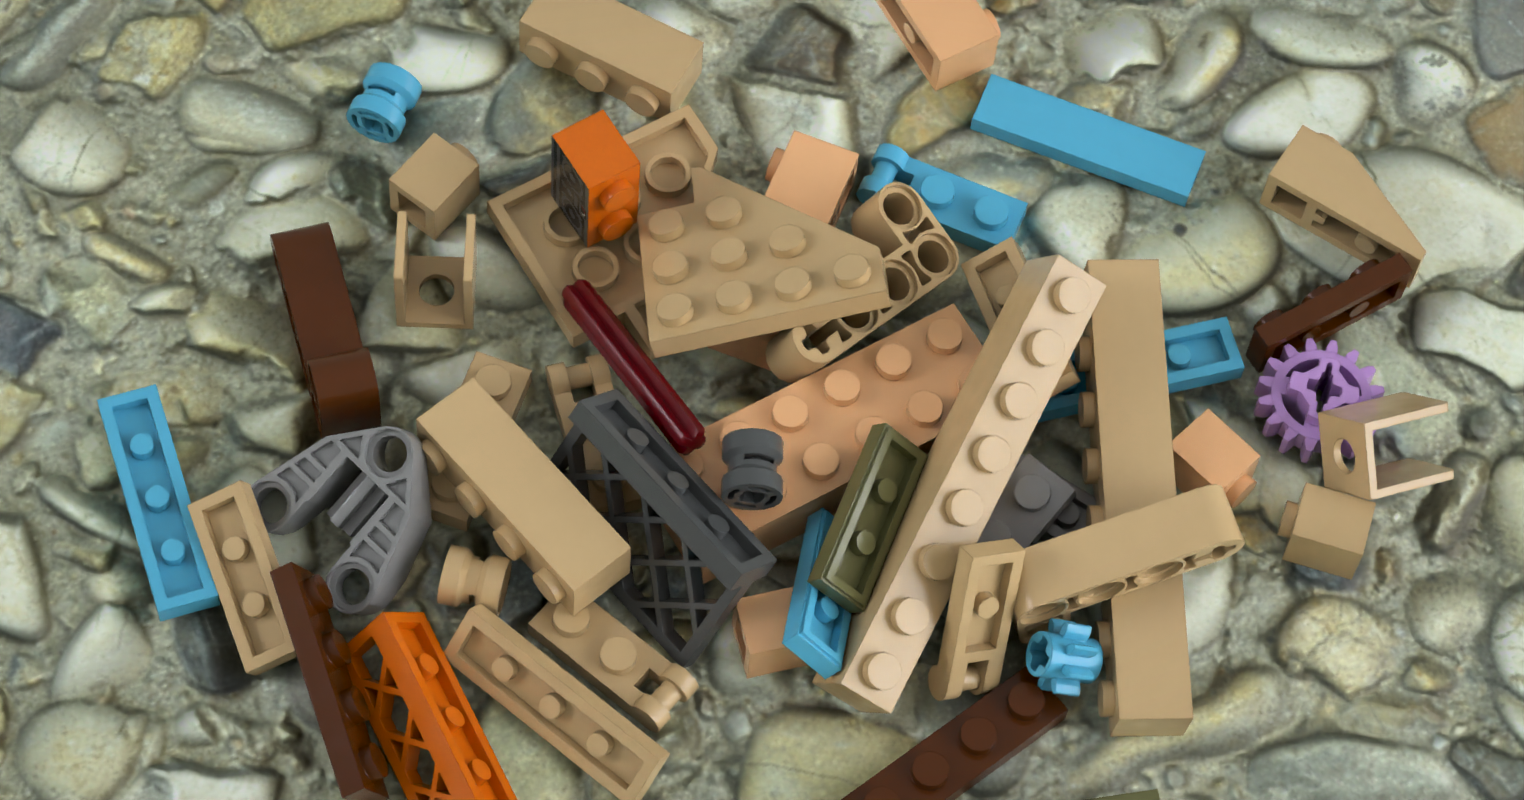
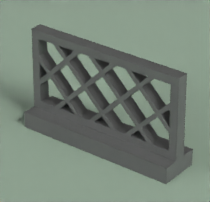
[551,389,777,668]

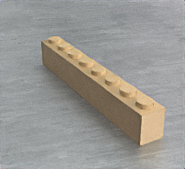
[812,254,1107,714]
[1074,259,1193,737]

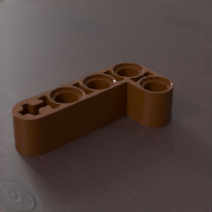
[270,222,381,439]

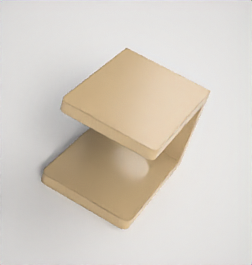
[394,211,477,329]
[1318,392,1454,500]

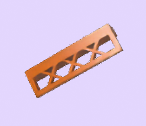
[346,612,517,800]

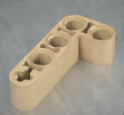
[765,182,959,383]
[1012,484,1245,644]

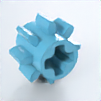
[1026,618,1103,697]

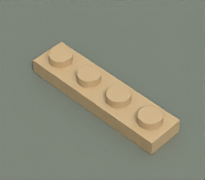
[444,604,670,800]

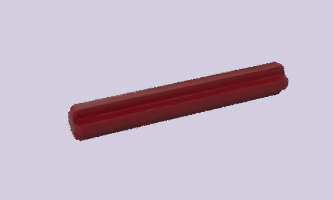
[562,279,706,455]

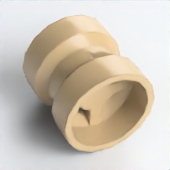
[437,544,512,617]

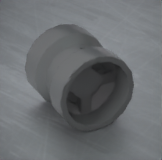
[721,428,784,510]

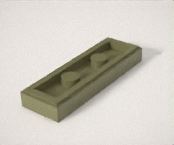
[807,423,928,613]

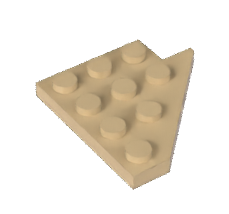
[487,104,718,361]
[637,166,891,358]

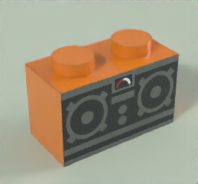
[551,110,640,248]

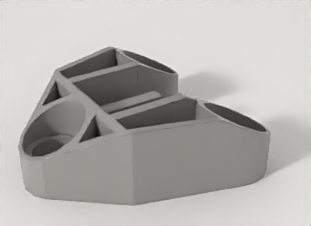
[251,426,432,616]

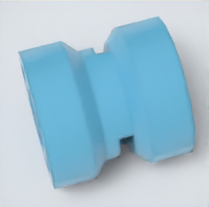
[346,62,422,143]

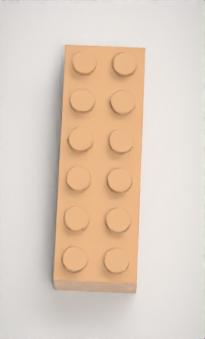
[663,303,983,584]

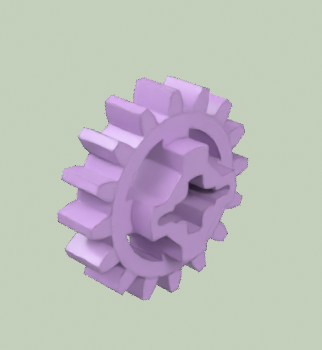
[1254,338,1385,463]

